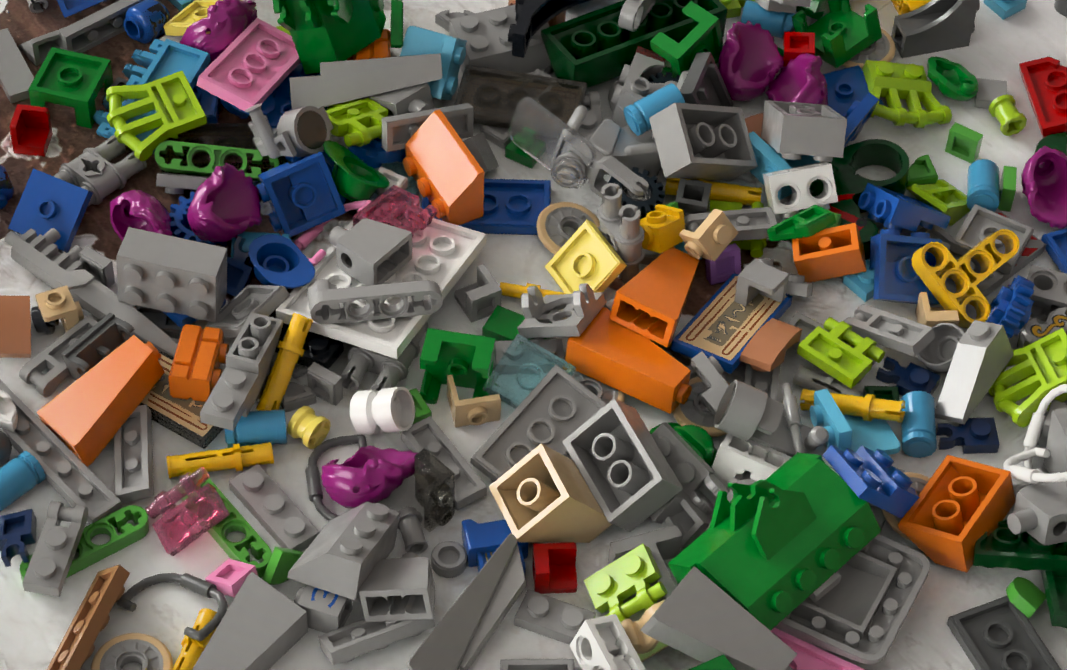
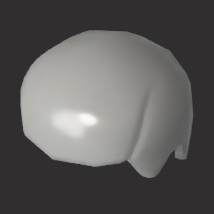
[917,323,965,373]

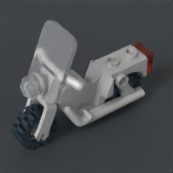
[509,46,688,219]

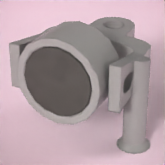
[245,103,334,159]

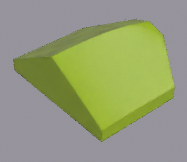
[906,179,970,226]

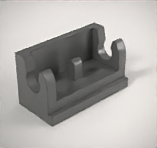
[61,313,135,380]

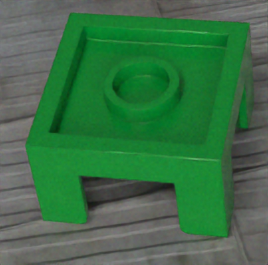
[792,0,882,69]
[650,1,723,78]
[28,47,113,129]
[420,328,496,404]

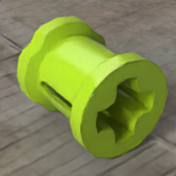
[989,94,1027,136]

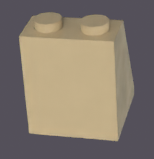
[489,443,612,543]

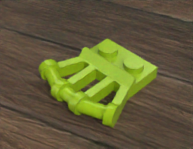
[863,60,952,128]
[106,71,207,161]
[988,328,1067,428]

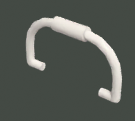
[1023,384,1067,473]
[1003,447,1067,484]

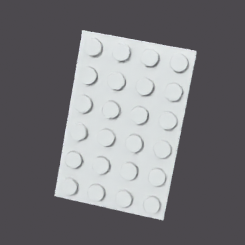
[276,199,486,359]

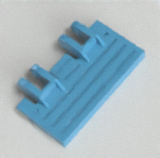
[93,38,211,154]

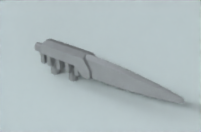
[4,228,178,359]

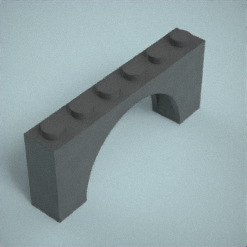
[891,0,980,58]

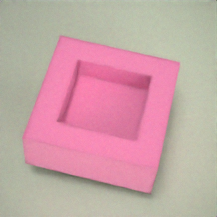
[205,558,258,598]

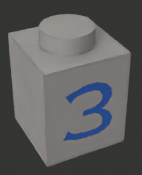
[294,584,353,633]

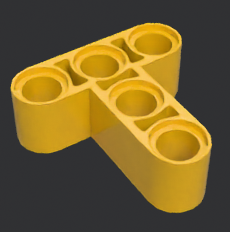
[911,229,1020,329]

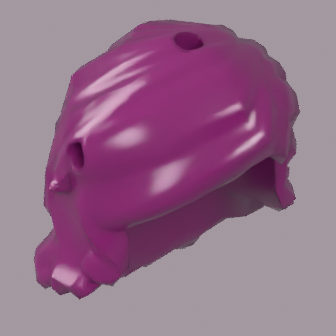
[180,0,257,67]
[718,21,784,101]
[765,53,828,105]
[1021,146,1067,229]
[187,163,262,243]
[110,190,172,241]
[321,446,422,508]

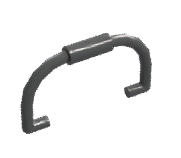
[305,435,367,521]
[117,573,228,641]

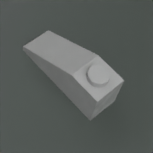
[935,320,1014,424]

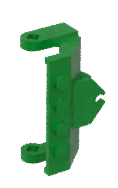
[273,0,386,74]
[668,452,881,631]

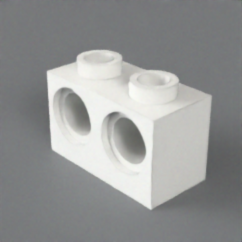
[763,162,838,219]
[569,614,646,670]

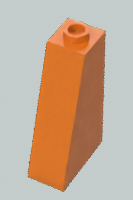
[609,247,699,348]
[564,307,692,414]
[36,335,165,467]

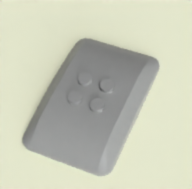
[706,479,930,665]

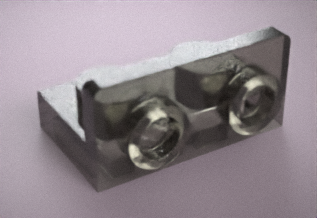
[414,448,455,532]

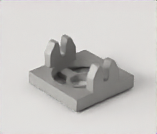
[517,283,606,339]

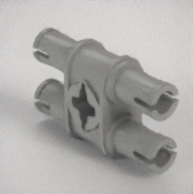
[54,135,147,207]
[597,183,644,283]
[340,321,429,391]

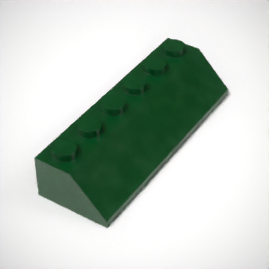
[541,0,728,92]

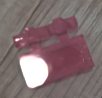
[353,185,437,238]
[145,466,230,556]

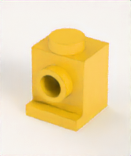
[640,204,685,253]

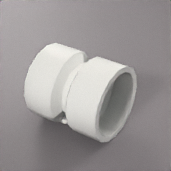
[350,386,415,435]

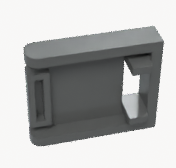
[680,52,734,107]

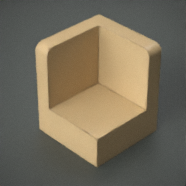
[915,292,959,327]

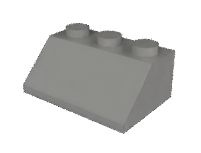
[287,502,400,600]

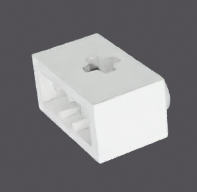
[712,434,792,490]

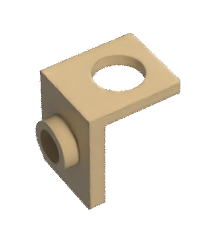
[447,375,501,428]

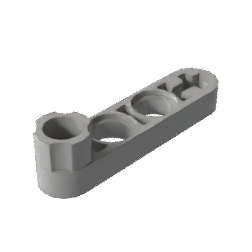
[307,279,443,324]

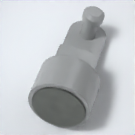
[714,380,829,457]

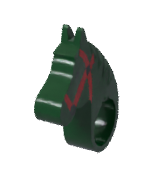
[782,139,909,260]

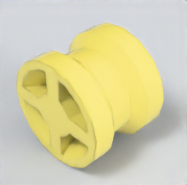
[287,406,331,449]

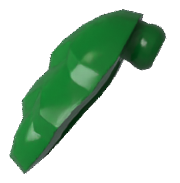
[927,56,978,101]

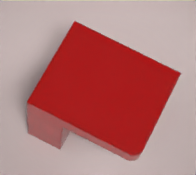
[783,32,815,67]
[10,104,53,157]
[532,542,577,594]

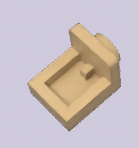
[679,208,738,261]
[35,285,84,332]

